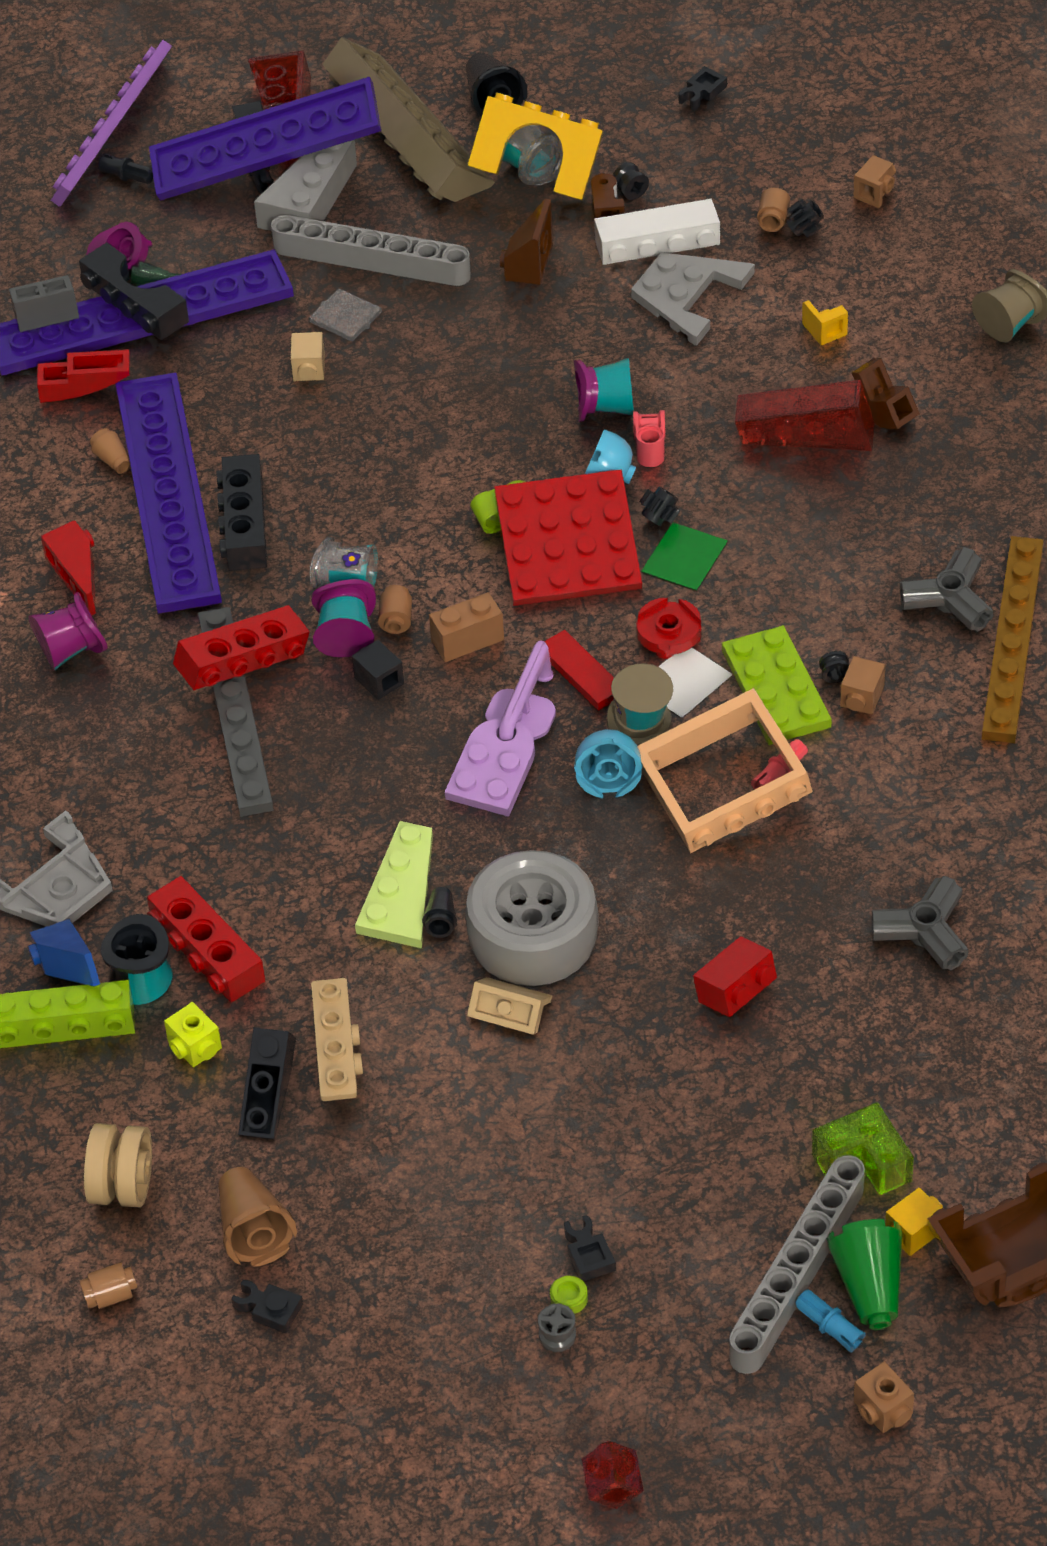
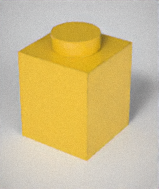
[885,1188,943,1256]

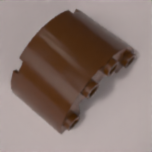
[927,1163,1047,1307]

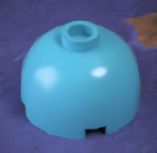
[585,429,636,484]
[574,729,642,798]

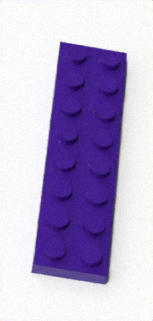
[149,77,382,201]

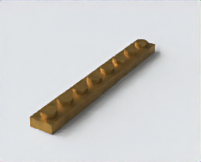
[981,536,1044,743]

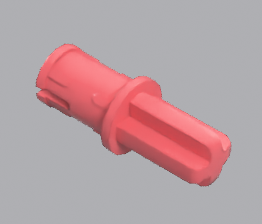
[751,739,808,790]

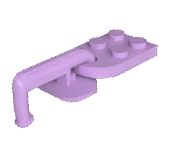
[444,641,556,817]

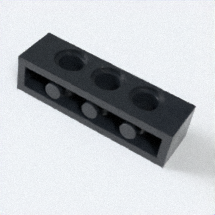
[216,454,267,571]

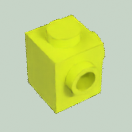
[164,1001,222,1068]

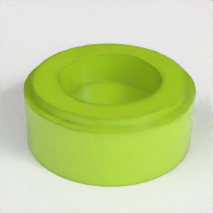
[550,1276,588,1314]

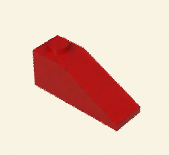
[41,520,96,616]

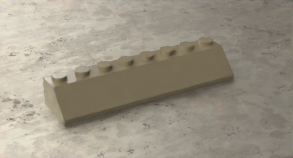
[322,37,494,202]

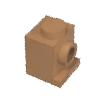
[853,155,896,208]

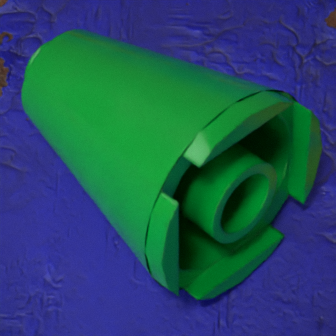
[827,1219,903,1330]

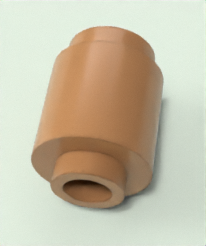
[757,188,790,232]
[378,585,412,634]
[79,1262,137,1309]

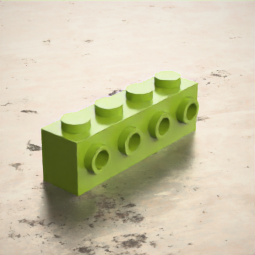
[0,980,135,1048]

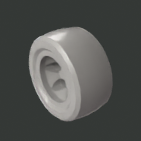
[465,850,599,986]

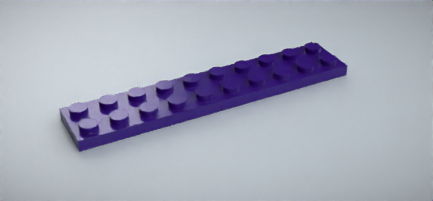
[0,249,294,376]
[115,372,222,614]

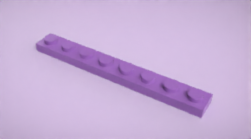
[50,40,172,207]

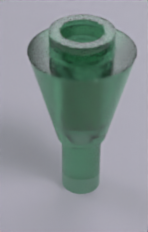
[131,260,181,286]

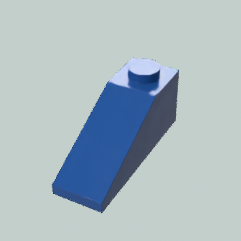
[27,919,100,987]

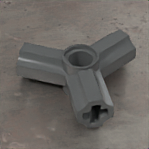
[900,547,993,632]
[872,876,969,971]

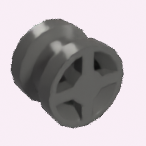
[538,1304,576,1352]

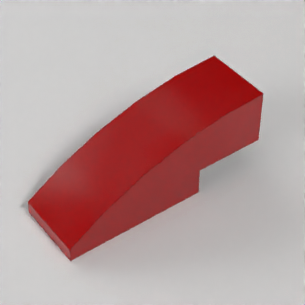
[37,349,130,403]

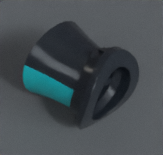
[101,914,173,1005]

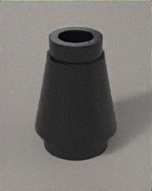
[422,887,457,938]

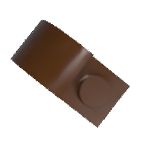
[852,358,920,429]

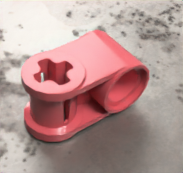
[633,410,666,467]

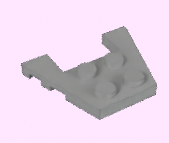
[631,252,755,346]
[0,810,113,927]

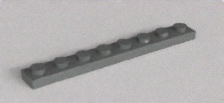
[198,607,274,817]

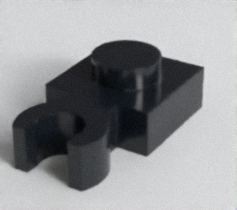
[678,66,728,110]
[564,1215,616,1282]
[231,1280,303,1334]

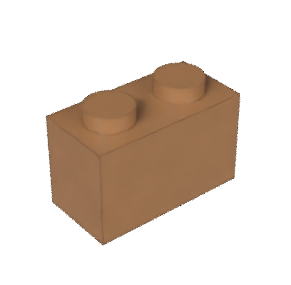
[429,592,504,662]

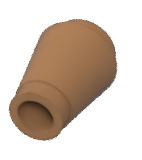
[90,428,131,474]

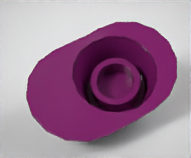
[86,221,153,270]

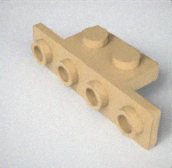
[311,978,363,1101]

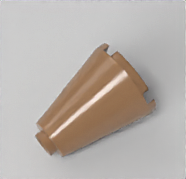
[218,1167,297,1267]

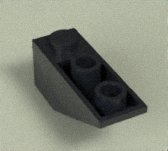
[238,1027,296,1139]

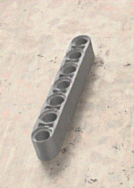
[271,215,471,286]
[729,1155,865,1374]

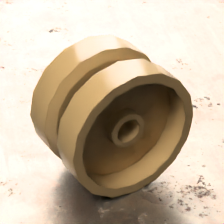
[84,1123,152,1208]

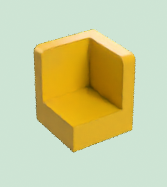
[802,300,848,346]

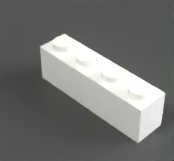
[594,198,720,265]

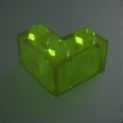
[812,1102,914,1195]

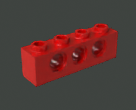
[173,605,310,691]
[147,876,265,1003]

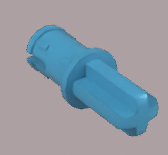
[795,1289,866,1353]

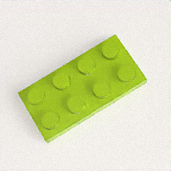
[722,625,832,745]

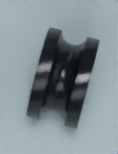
[819,651,850,683]

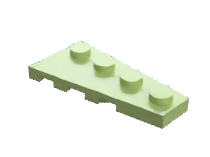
[355,821,433,948]

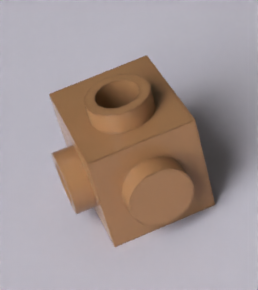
[854,1361,914,1434]

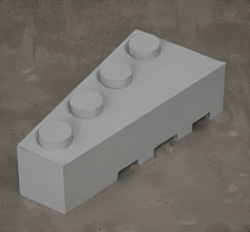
[254,140,357,231]

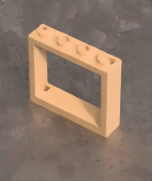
[638,688,813,853]

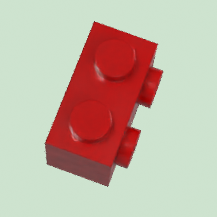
[693,936,777,1018]

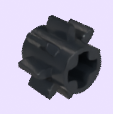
[786,199,824,238]
[639,486,680,526]

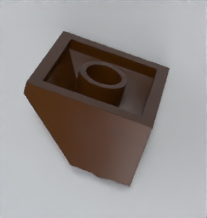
[500,199,553,285]

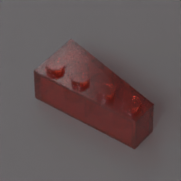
[247,50,311,110]
[735,380,875,451]

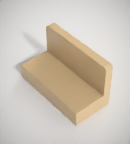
[467,977,552,1035]

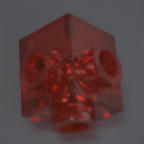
[581,1441,644,1509]

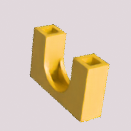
[468,93,603,201]

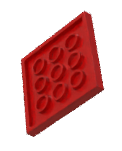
[494,469,642,606]

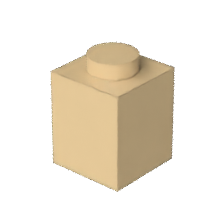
[291,332,325,381]

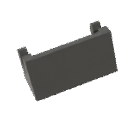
[9,275,79,332]

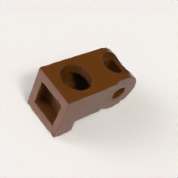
[591,173,625,219]

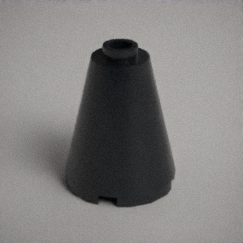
[466,53,528,117]

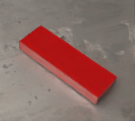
[544,630,614,711]

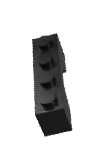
[79,242,189,340]

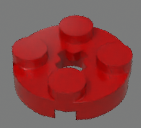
[636,598,701,659]

